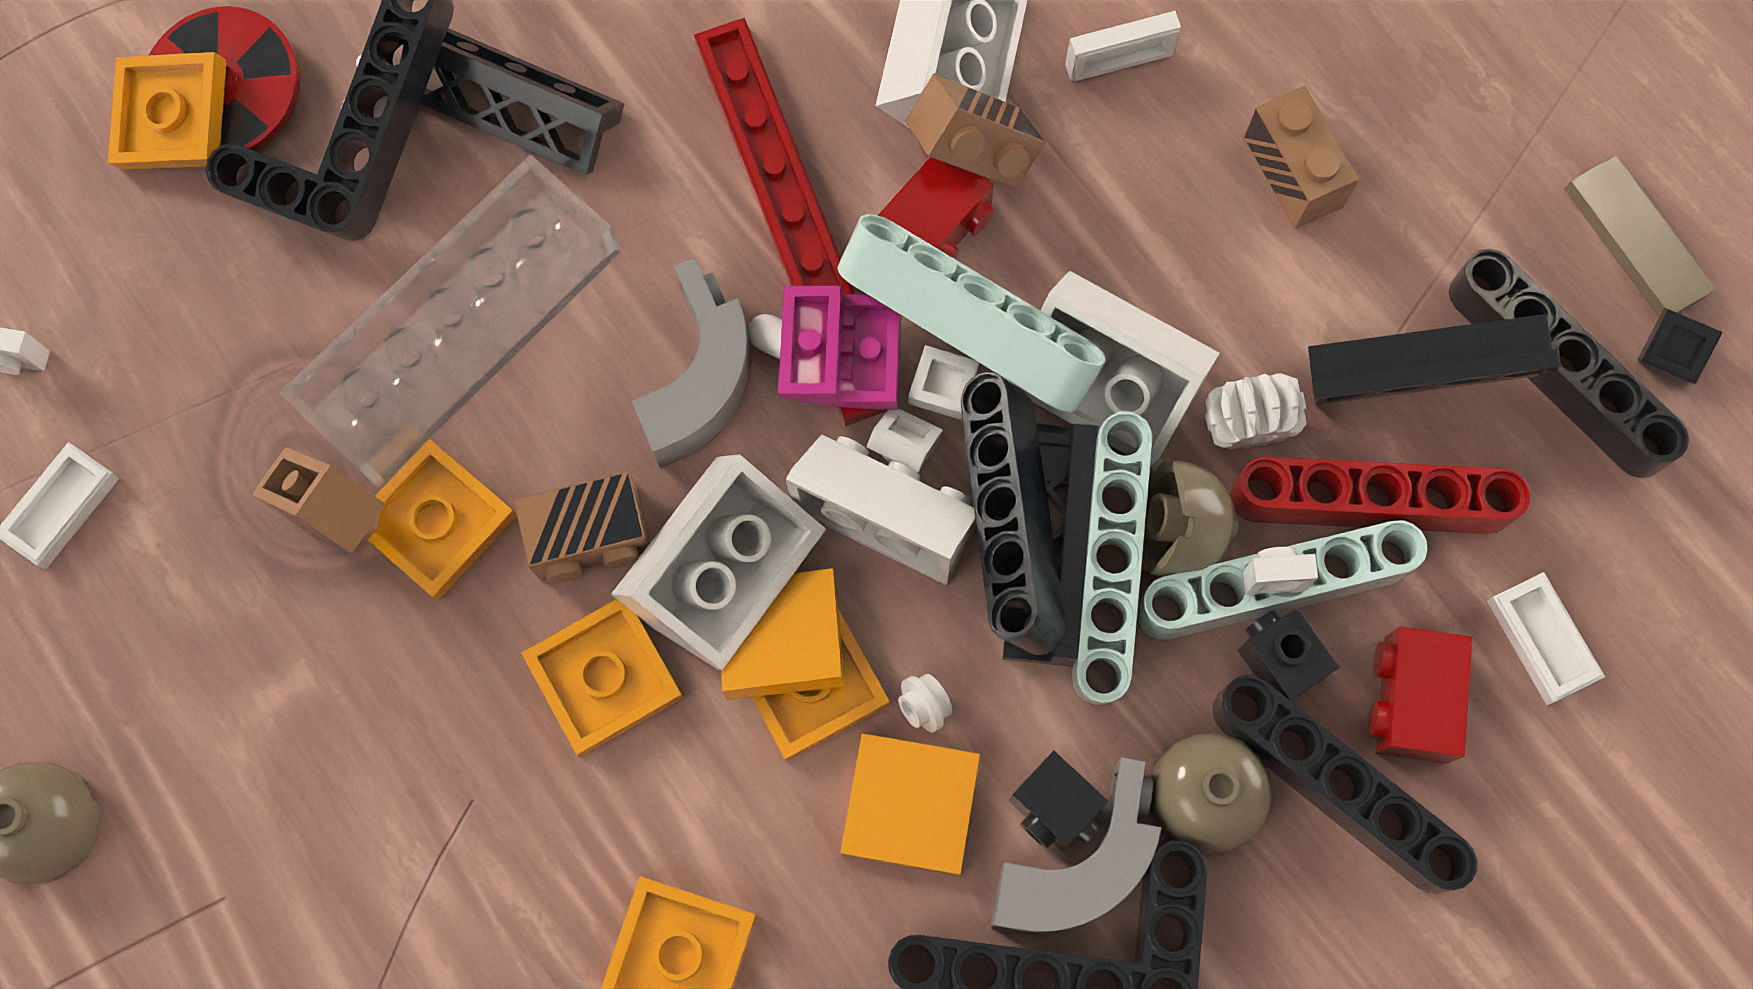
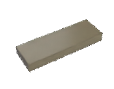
[1564,155,1716,317]

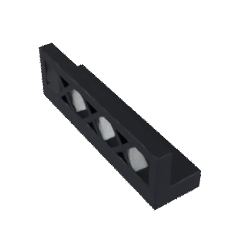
[399,28,625,175]
[1308,314,1561,405]
[1002,424,1098,667]

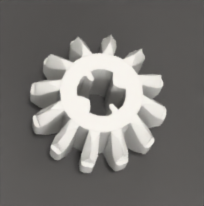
[1205,373,1307,450]

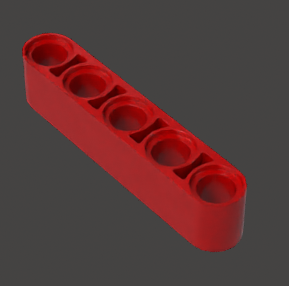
[1230,457,1531,534]

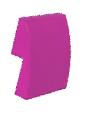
[778,286,902,410]

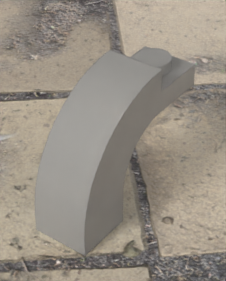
[631,258,751,468]
[991,757,1161,934]

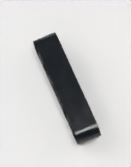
[1449,249,1689,478]
[961,371,1066,655]
[1212,675,1477,894]

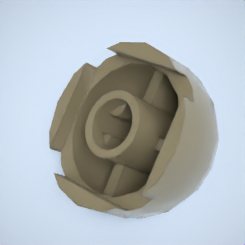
[1141,459,1239,577]
[1150,733,1273,855]
[0,763,101,884]

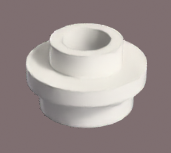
[898,674,952,733]

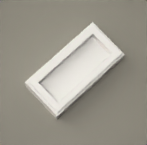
[1065,11,1181,82]
[0,442,120,570]
[1487,572,1605,705]

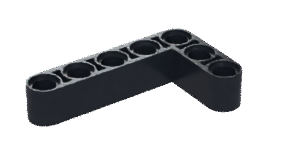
[206,0,454,241]
[888,841,1207,989]

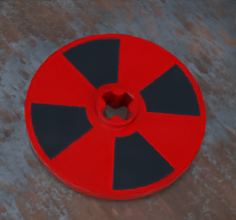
[148,6,301,151]

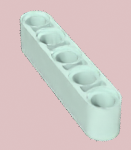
[837,214,1105,411]
[1072,411,1152,705]
[1137,520,1428,640]

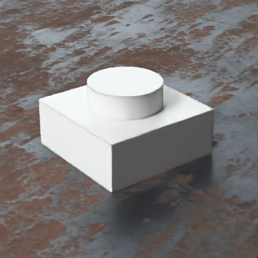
[0,328,50,375]
[908,345,980,420]
[867,408,943,472]
[1242,547,1318,595]

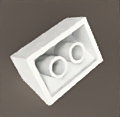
[875,0,1027,128]
[1007,271,1220,467]
[786,435,976,585]
[611,454,826,670]

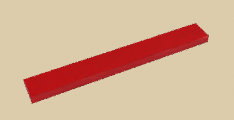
[694,17,889,426]

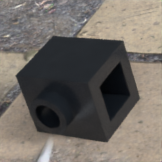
[1237,608,1340,701]
[1009,750,1109,851]

